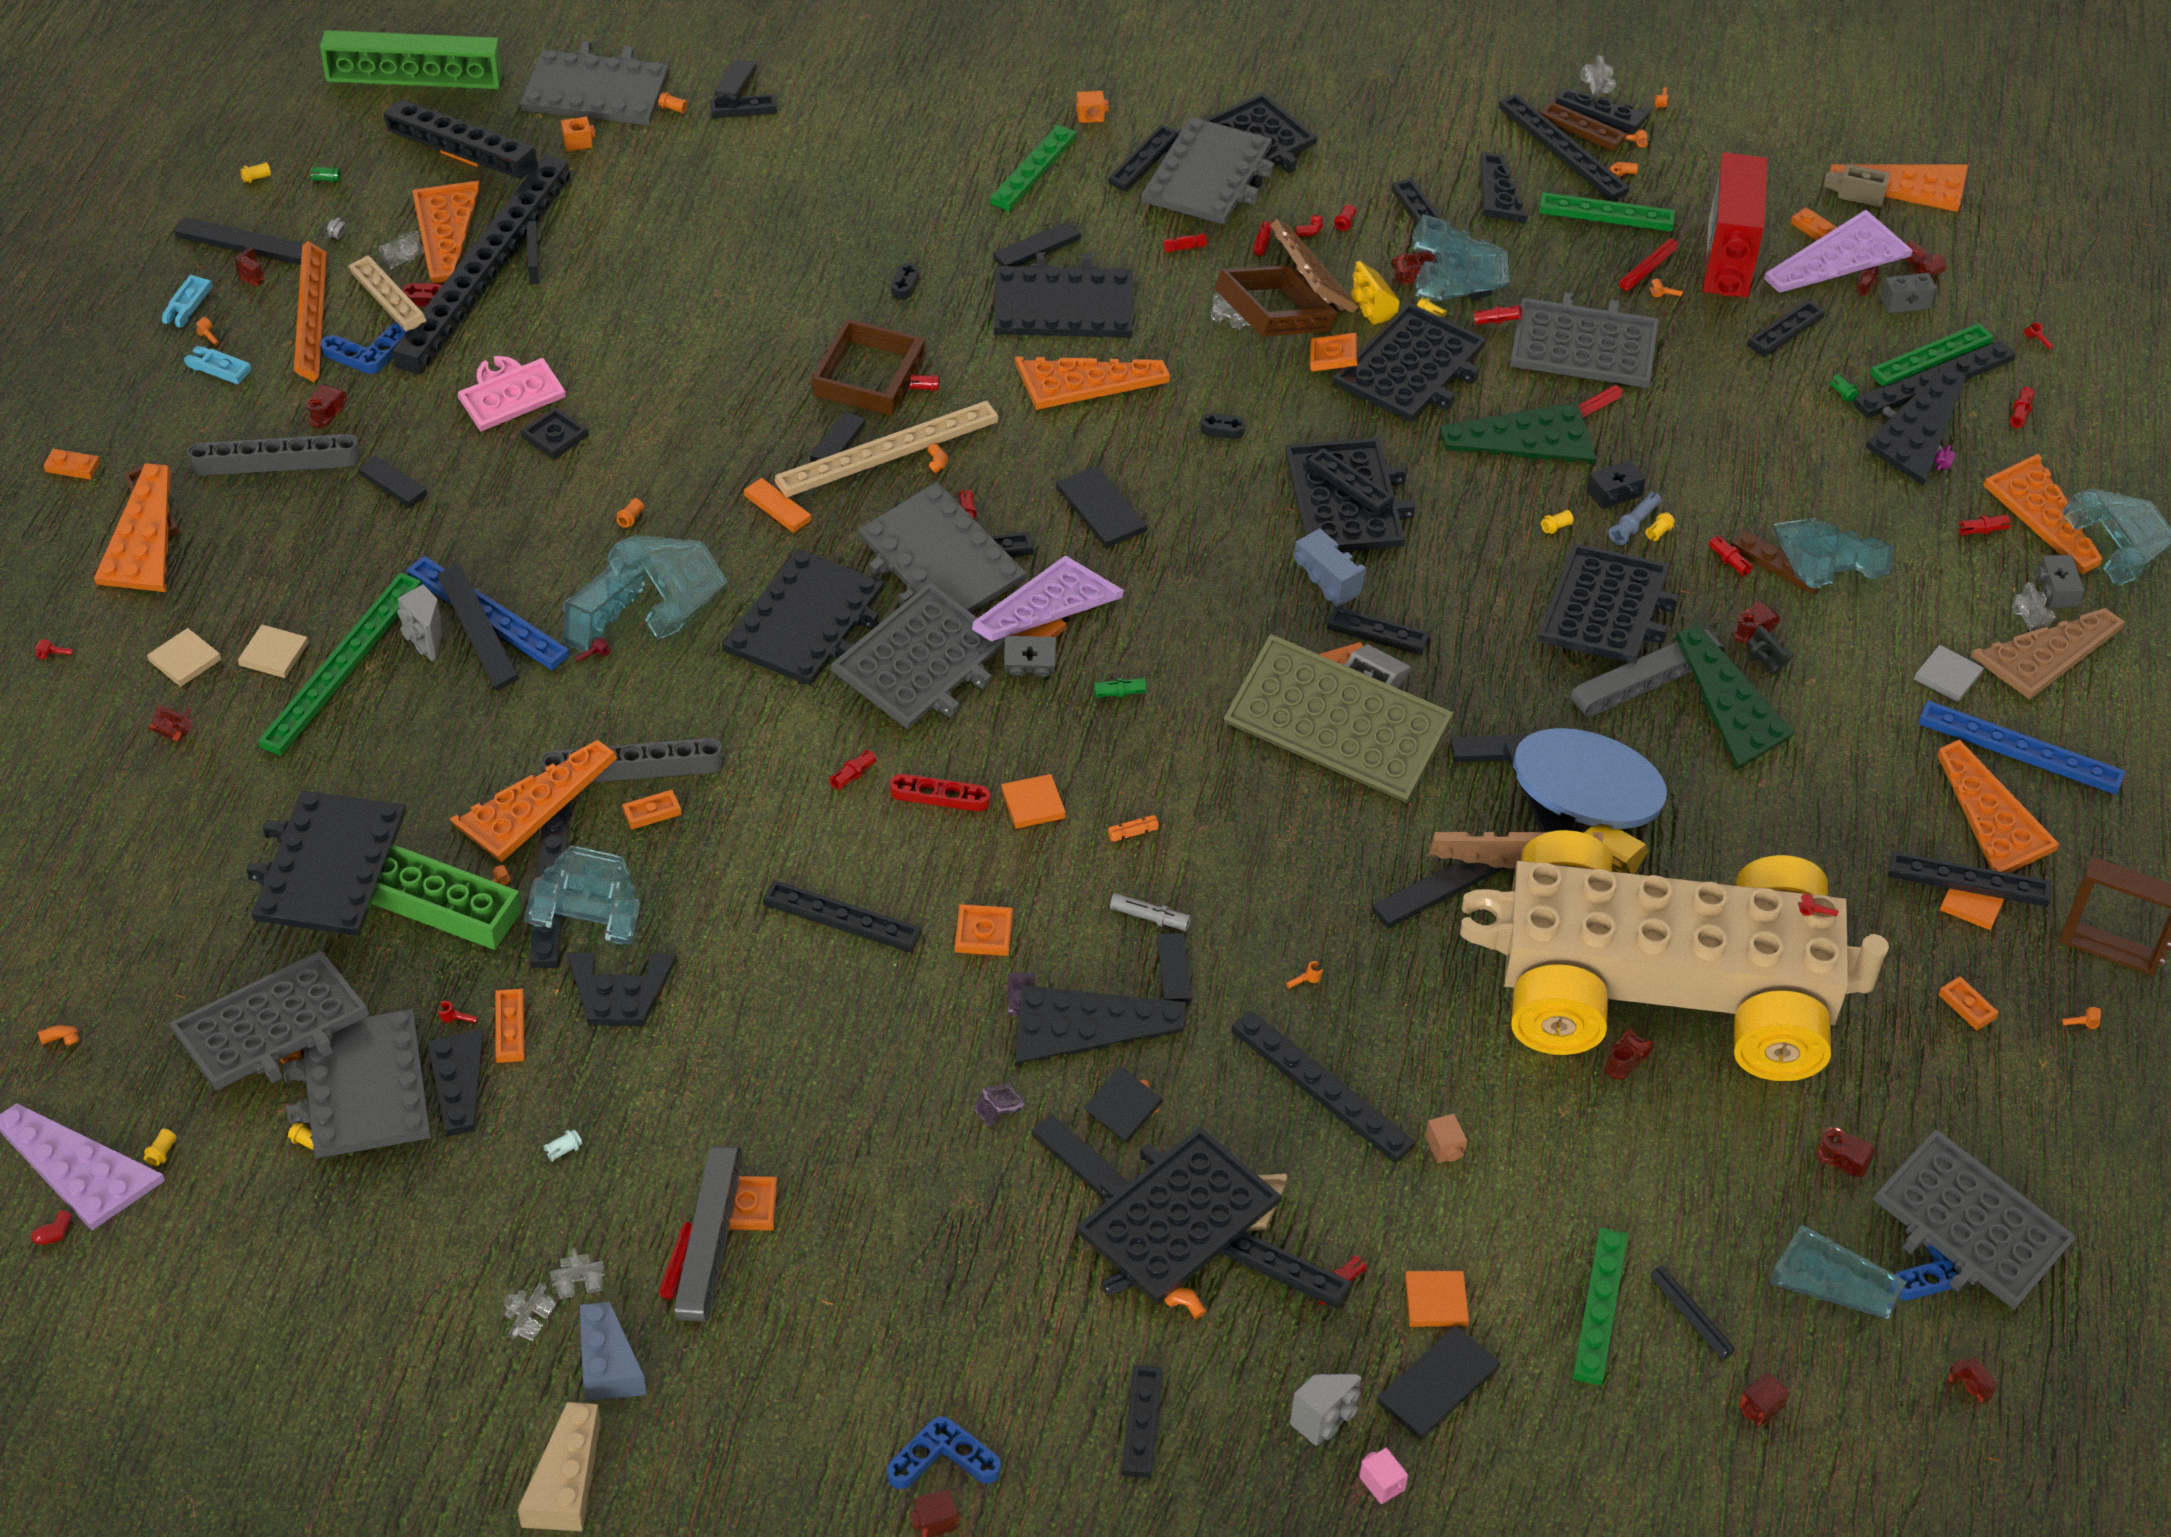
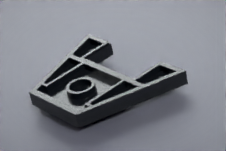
[567,953,677,1026]

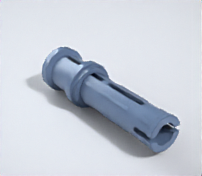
[1608,492,1661,545]

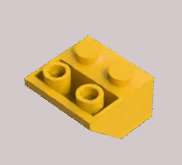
[1351,261,1399,325]
[1584,824,1649,874]

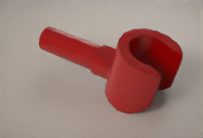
[2024,322,2054,350]
[34,639,73,659]
[1798,894,1838,917]
[437,1001,478,1023]

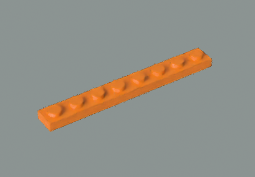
[294,241,326,382]

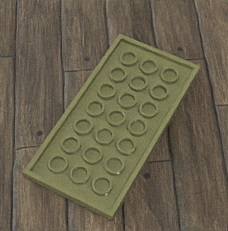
[1224,634,1454,803]

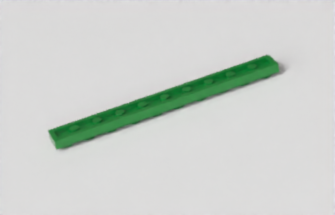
[258,573,422,756]

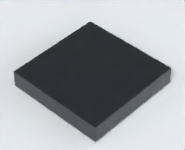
[520,407,589,460]
[1084,1066,1163,1143]

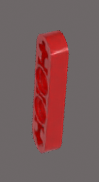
[890,774,990,811]

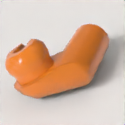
[1164,1287,1207,1319]

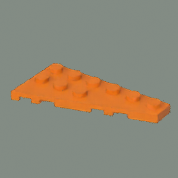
[1830,164,1968,212]
[412,180,480,284]
[1015,357,1170,410]
[1983,453,2102,574]
[94,463,171,592]
[1937,739,2059,873]
[449,740,617,863]

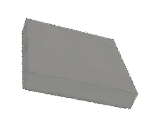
[1914,645,1984,703]

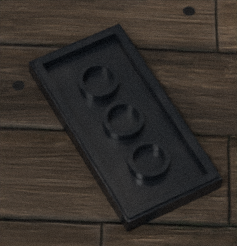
[1056,465,1148,548]
[1376,1326,1501,1440]

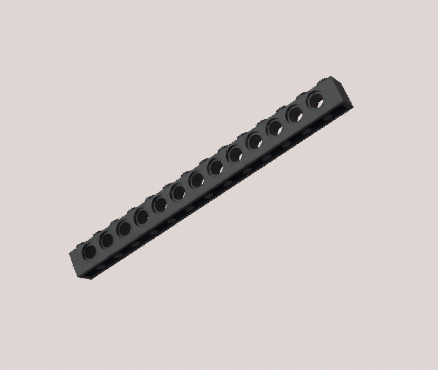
[392,155,571,375]

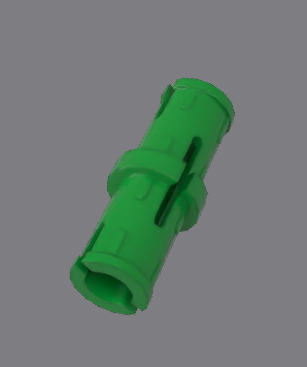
[1093,677,1146,698]

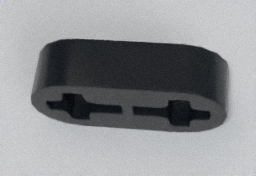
[891,263,919,300]
[1200,413,1245,439]

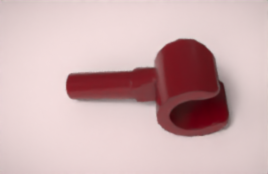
[575,638,611,662]

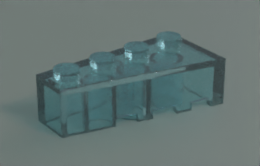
[562,557,646,652]
[1770,1224,1907,1319]

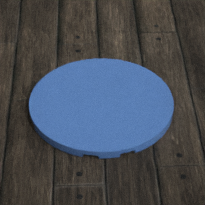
[1513,728,1667,829]

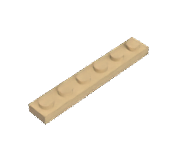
[348,255,426,331]

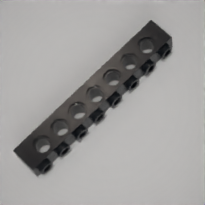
[383,99,538,180]

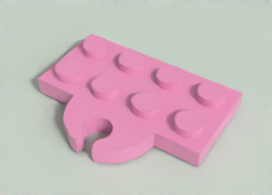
[458,356,565,432]

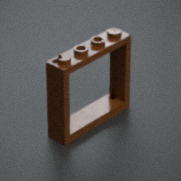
[1214,266,1337,337]
[810,319,925,416]
[2059,857,2171,976]

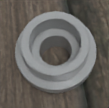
[327,217,347,239]

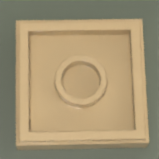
[238,625,309,678]
[147,628,221,687]

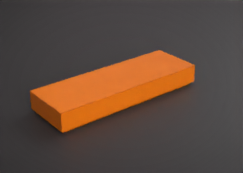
[744,478,811,533]
[496,988,525,1063]

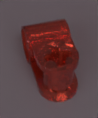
[1391,251,1436,284]
[306,384,347,428]
[1733,601,1781,644]
[1605,1028,1654,1080]
[1816,1128,1876,1177]

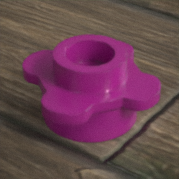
[1934,444,1955,471]

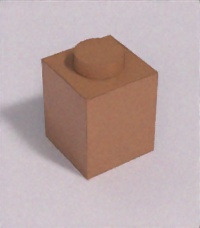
[1425,1114,1467,1163]

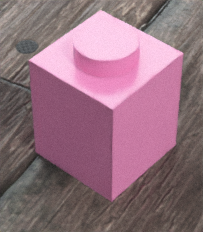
[1359,1448,1408,1504]

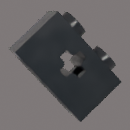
[1587,460,1646,509]

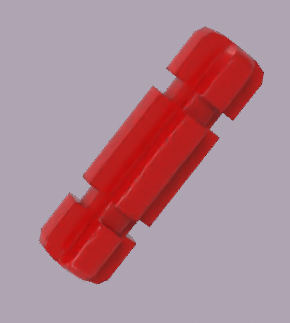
[1253,221,1273,256]
[1163,233,1207,252]

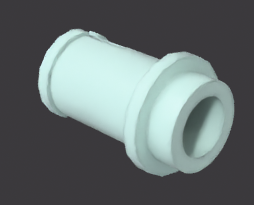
[544,1130,582,1161]

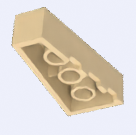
[518,1402,600,1531]

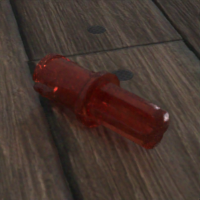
[1855,265,1879,296]

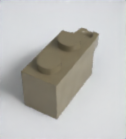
[1823,164,1890,207]

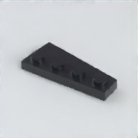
[1555,89,1651,134]
[1479,151,1528,223]
[427,1030,484,1137]

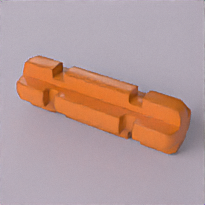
[1108,815,1159,842]

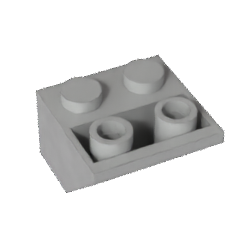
[397,585,443,662]
[1344,644,1411,688]
[1290,1374,1361,1446]

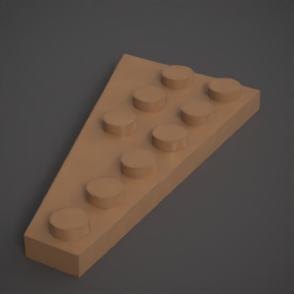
[1271,218,1359,313]
[1971,608,2125,700]
[1429,832,1603,870]

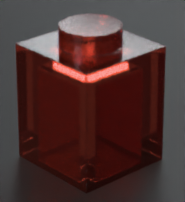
[1738,1372,1790,1427]
[909,1489,958,1537]

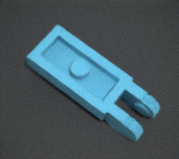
[162,275,213,328]
[184,346,252,385]

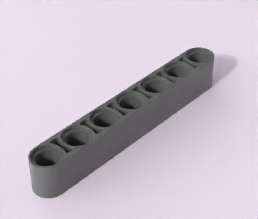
[188,434,361,476]
[1570,630,1725,717]
[541,738,723,782]
[675,1146,743,1322]

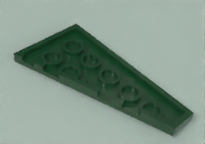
[1439,402,1597,465]
[1676,622,1794,771]

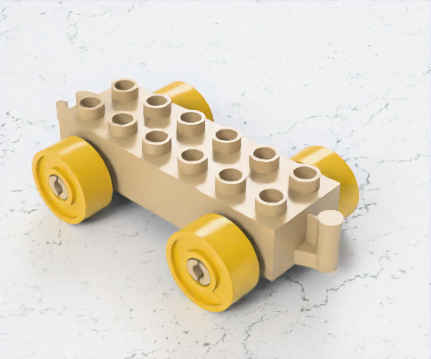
[1460,830,1889,1081]

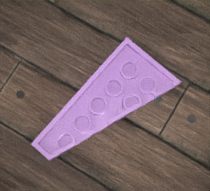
[1764,210,1913,293]
[972,555,1124,641]
[0,1103,165,1231]

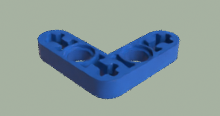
[321,323,407,374]
[1890,1245,1959,1300]
[887,1417,1001,1489]

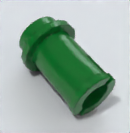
[311,165,341,183]
[1829,374,1859,402]

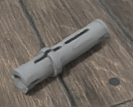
[1110,893,1191,932]

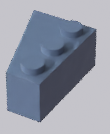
[1294,528,1366,607]
[580,1302,647,1401]

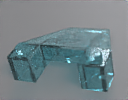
[1412,214,1510,301]
[2062,488,2171,586]
[1773,518,1894,588]
[607,535,728,640]
[524,845,640,945]

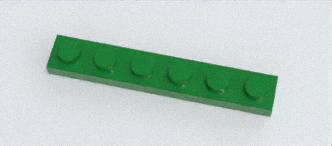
[990,124,1076,211]
[1539,192,1675,231]
[1870,323,1994,387]
[1572,1228,1628,1386]

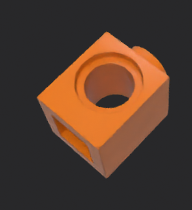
[1076,91,1109,123]
[561,117,595,152]

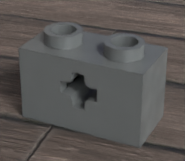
[1880,273,1936,313]
[2036,555,2084,608]
[1004,636,1056,677]

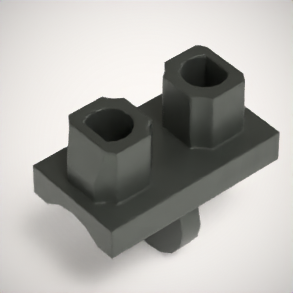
[1746,626,1793,674]

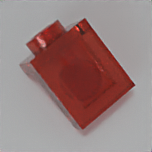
[1946,1357,1997,1404]

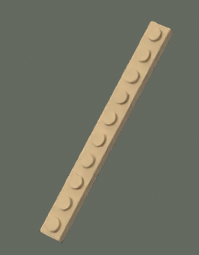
[775,401,998,497]

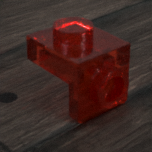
[234,247,264,287]
[148,705,193,741]

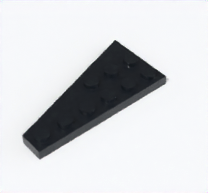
[1866,365,1966,486]
[1014,985,1186,1066]

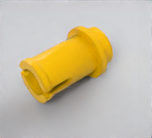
[240,162,271,183]
[1417,298,1447,318]
[1541,510,1573,534]
[1645,513,1675,542]
[288,1123,313,1150]
[144,1129,177,1166]

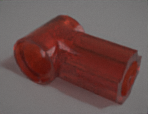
[1905,240,1946,278]

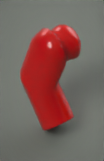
[1295,215,1324,237]
[31,1211,72,1245]

